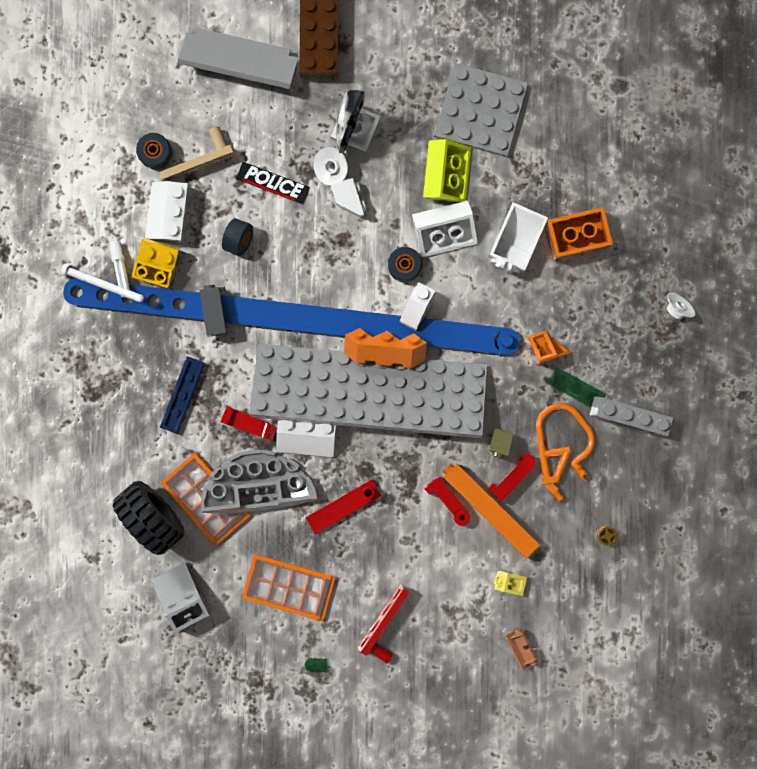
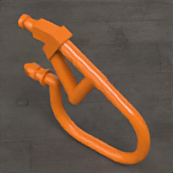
[536,403,595,502]

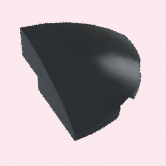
[336,90,365,154]

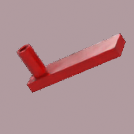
[305,479,381,534]
[358,585,410,664]

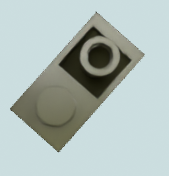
[487,428,513,458]

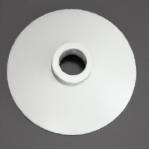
[314,147,348,186]

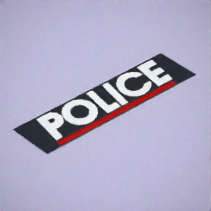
[236,161,310,204]

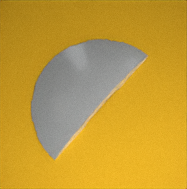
[201,450,317,514]

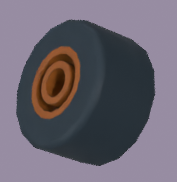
[136,133,172,169]
[222,218,253,256]
[388,247,422,282]

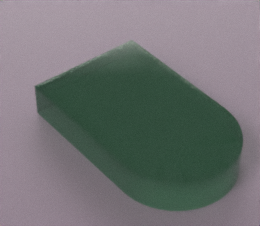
[305,658,327,672]

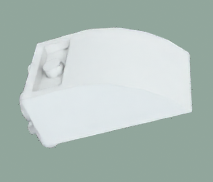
[488,202,548,274]

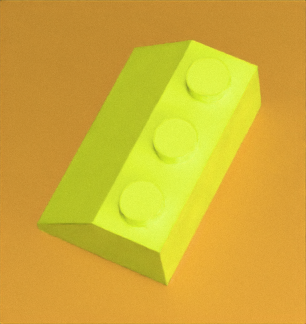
[423,139,471,203]

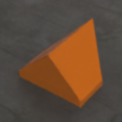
[528,330,573,365]

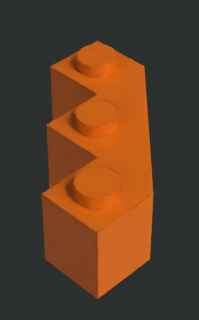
[344,328,427,368]

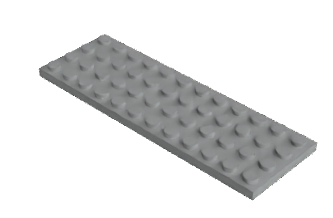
[249,344,487,438]

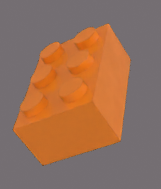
[545,207,613,260]

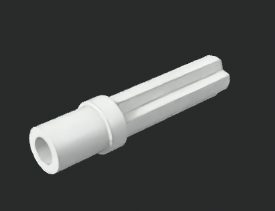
[109,241,130,298]

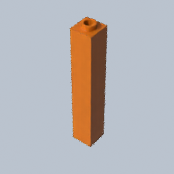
[443,463,540,559]

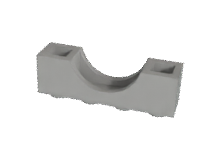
[590,397,673,436]

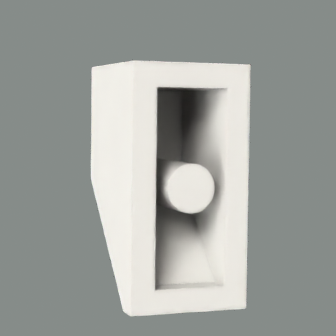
[399,282,435,330]

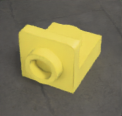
[494,571,527,596]

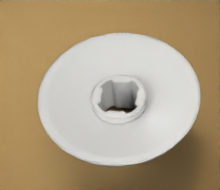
[667,293,695,320]

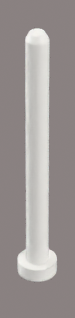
[61,263,144,302]

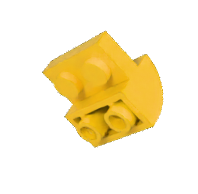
[132,238,180,288]

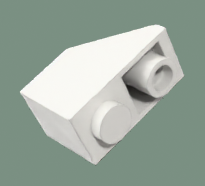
[331,178,367,218]

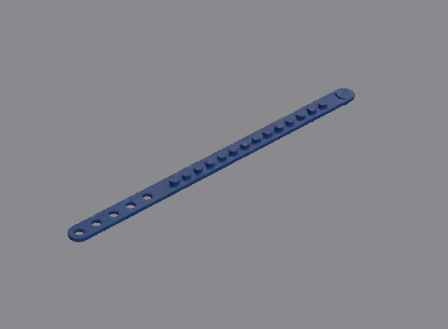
[63,278,520,355]

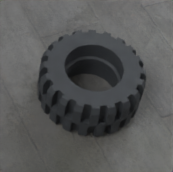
[112,481,185,555]

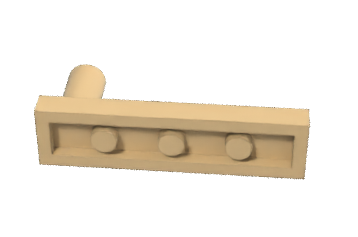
[159,126,234,182]

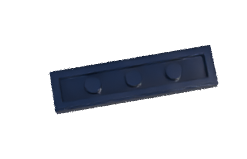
[159,356,205,434]

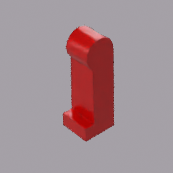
[220,406,277,441]
[487,454,536,502]
[424,476,470,526]

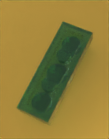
[546,367,607,408]

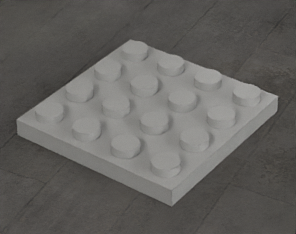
[434,63,528,157]

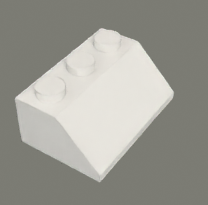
[145,181,190,243]
[412,201,478,258]
[276,420,336,457]

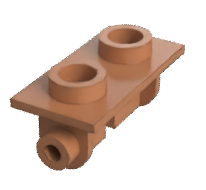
[505,628,538,671]

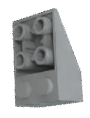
[151,562,211,633]

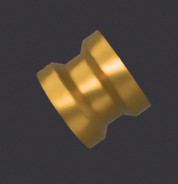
[597,526,618,546]

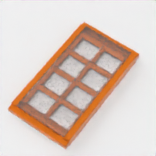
[160,452,250,546]
[242,554,335,622]

